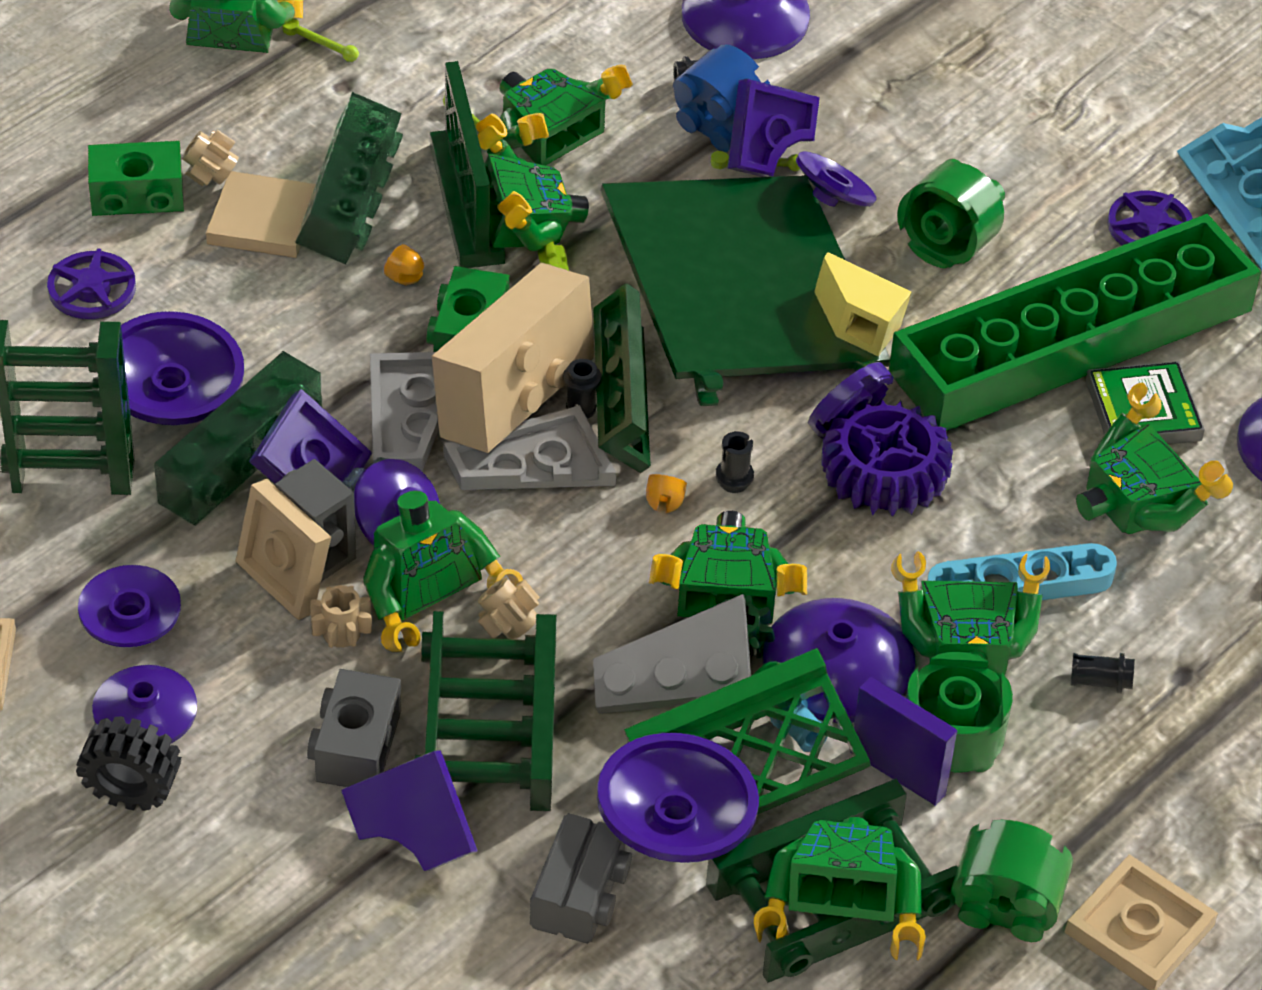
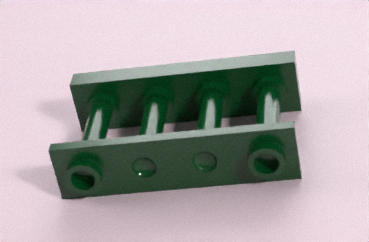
[0,320,135,495]
[414,611,557,811]
[706,779,958,983]

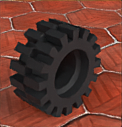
[76,717,182,811]

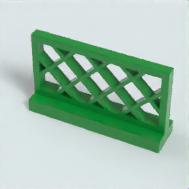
[624,648,871,815]

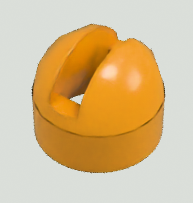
[384,244,424,286]
[646,474,687,513]

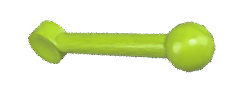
[282,18,359,62]
[710,151,801,172]

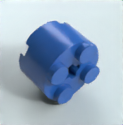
[673,44,771,153]

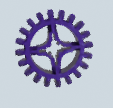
[821,398,953,517]

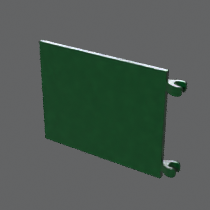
[600,175,890,406]

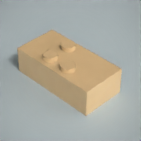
[432,263,595,453]

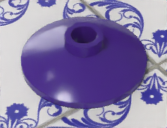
[796,151,877,207]
[354,459,440,545]
[78,565,181,647]
[92,665,197,744]

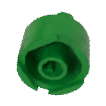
[897,159,1005,268]
[906,652,1013,773]
[951,819,1073,942]

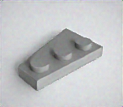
[370,352,439,471]
[444,405,616,490]
[593,594,751,714]

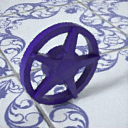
[1107,190,1193,246]
[47,248,136,319]

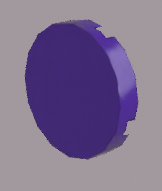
[808,362,894,439]

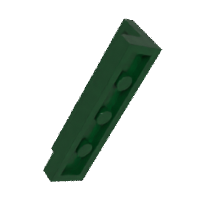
[593,283,651,474]

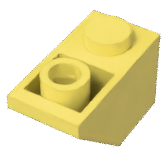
[814,252,912,356]

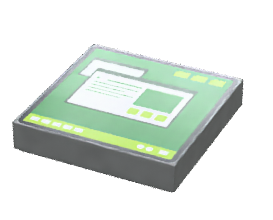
[1086,361,1205,444]

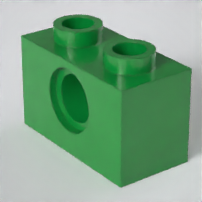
[88,141,184,216]
[426,266,510,352]

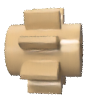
[181,129,239,186]
[478,577,540,639]
[310,585,372,648]

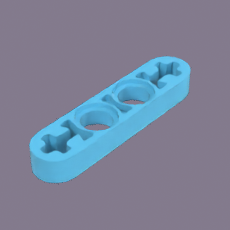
[927,543,1117,600]

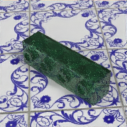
[295,92,403,265]
[154,351,322,526]

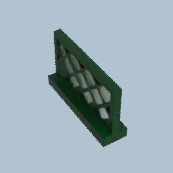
[430,61,505,268]

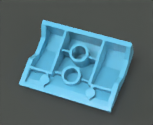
[1177,117,1262,271]

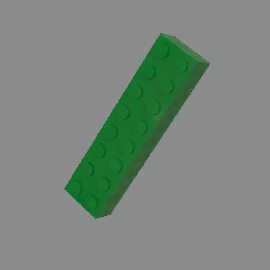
[888,214,1261,431]

